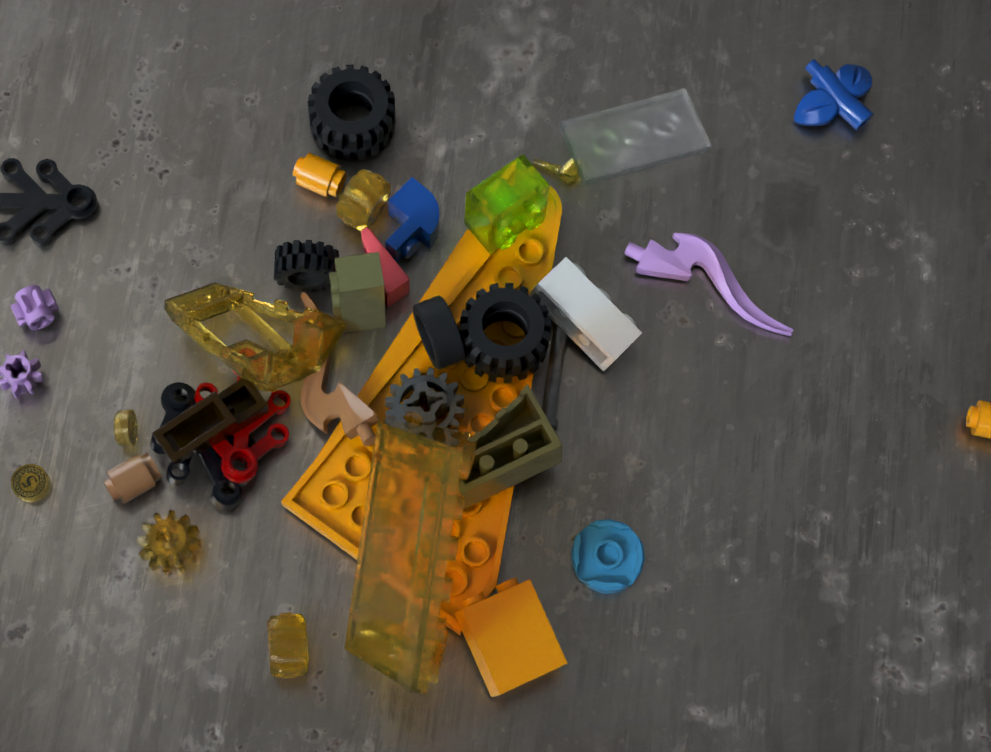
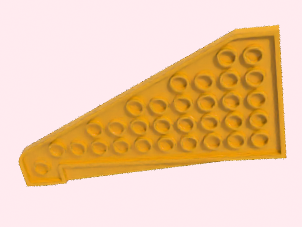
[281,162,562,636]

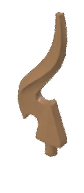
[300,292,381,446]

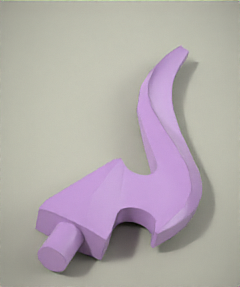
[624,233,794,336]

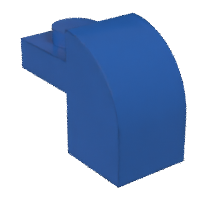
[385,177,439,263]

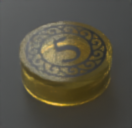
[113,409,138,446]
[11,464,50,503]

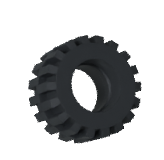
[308,64,396,161]
[459,283,552,383]

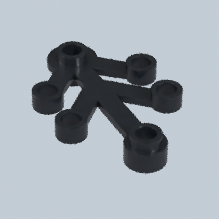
[0,158,97,247]
[150,382,256,511]

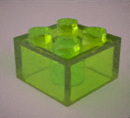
[464,154,550,254]

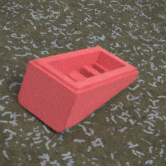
[361,227,410,307]

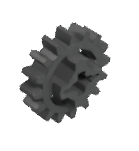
[385,368,465,448]

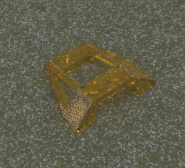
[164,282,346,392]

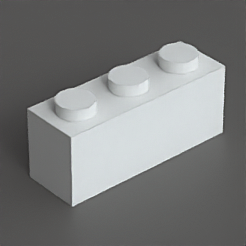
[529,257,642,372]

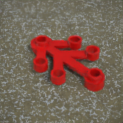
[194,346,291,483]

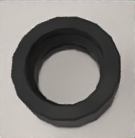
[413,296,465,370]

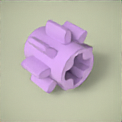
[10,285,59,330]
[0,350,44,399]

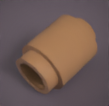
[103,453,162,504]

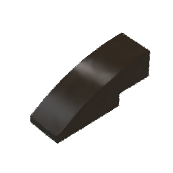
[152,375,268,464]

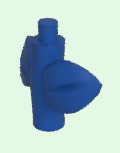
[794,59,874,131]

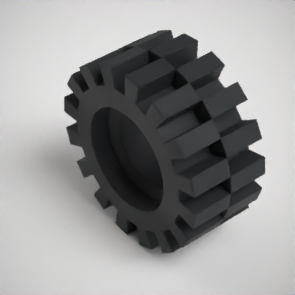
[274,240,340,292]

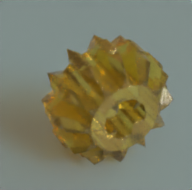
[336,169,391,231]
[137,510,202,575]
[267,612,309,679]

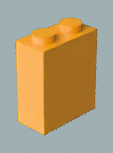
[454,577,568,697]

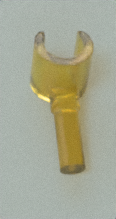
[533,158,583,185]

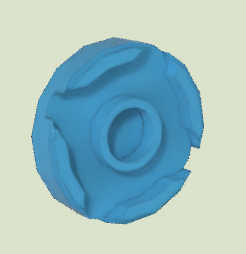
[570,519,645,594]

